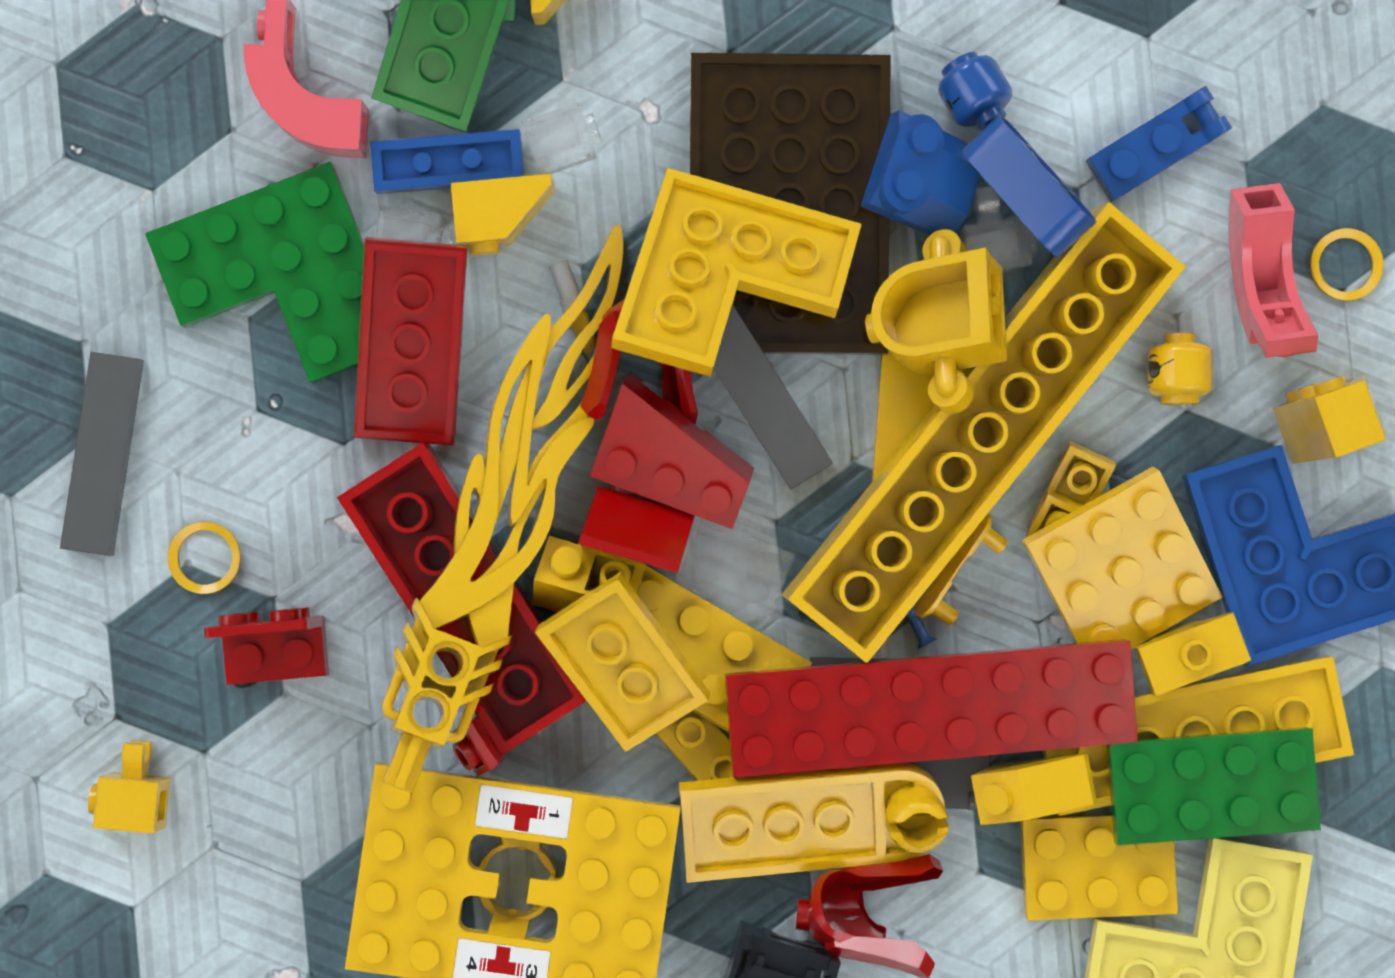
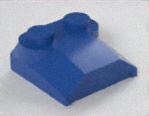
[861,110,981,236]

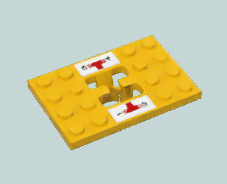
[345,762,681,978]

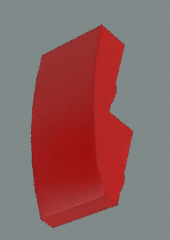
[452,716,505,777]

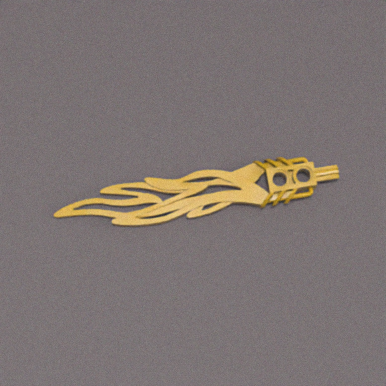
[382,224,623,793]

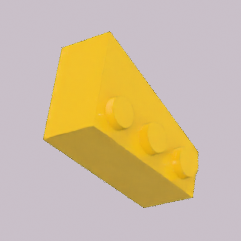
[1273,375,1386,464]

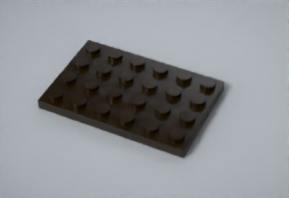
[690,53,891,355]

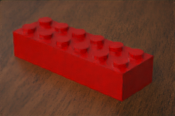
[337,442,586,755]

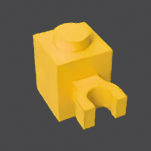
[88,740,171,834]

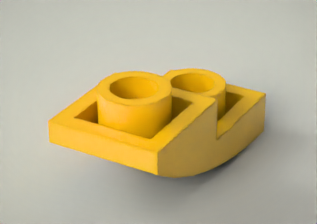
[1026,440,1116,537]

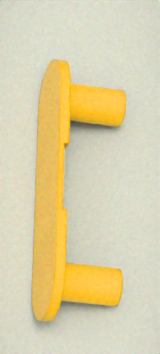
[914,513,1008,625]

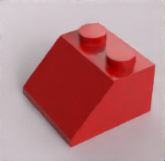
[578,484,695,573]

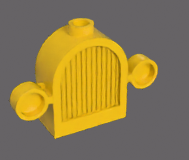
[865,229,1007,414]

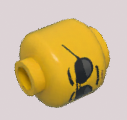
[1147,333,1213,405]

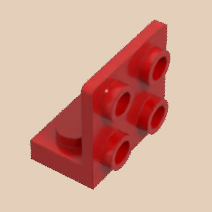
[204,607,329,685]

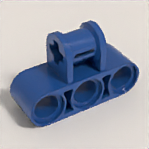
[962,114,1097,257]

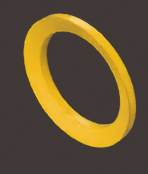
[1310,228,1384,301]
[168,521,241,594]

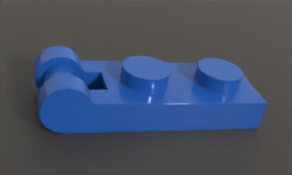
[1085,86,1232,203]

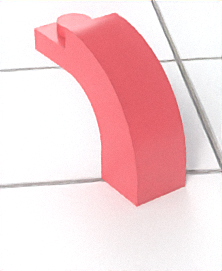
[244,0,369,159]
[1229,183,1318,358]

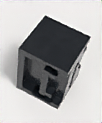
[723,920,841,978]

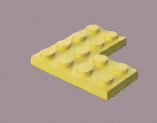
[1085,838,1313,978]

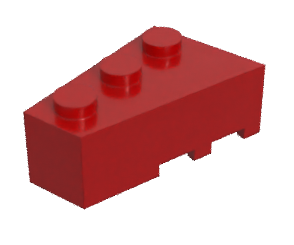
[590,371,754,529]

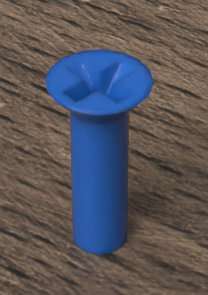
[905,606,937,650]

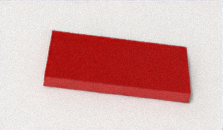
[354,237,468,446]

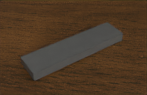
[713,304,833,490]
[60,351,144,556]

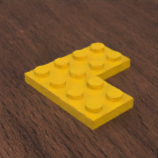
[611,168,861,377]

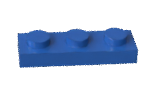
[370,129,525,194]

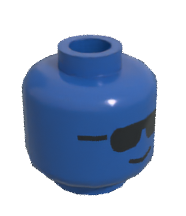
[938,51,1013,130]

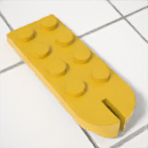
[679,763,949,883]

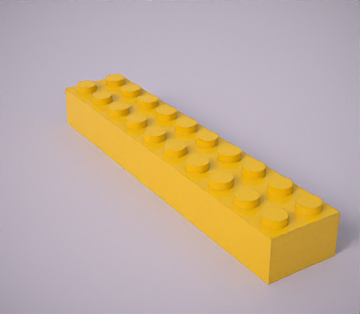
[781,202,1186,663]

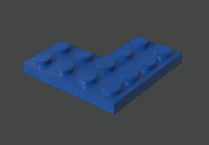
[1182,445,1395,666]

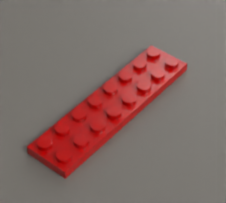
[724,639,1138,778]

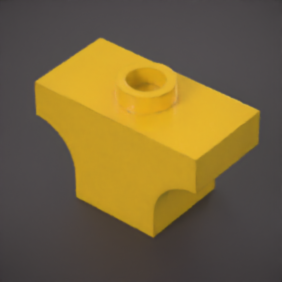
[1134,612,1251,696]

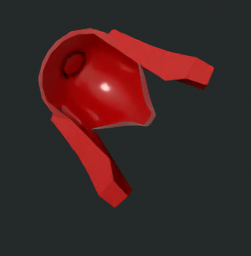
[580,299,698,424]
[796,854,943,978]

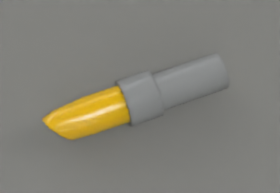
[549,260,596,355]

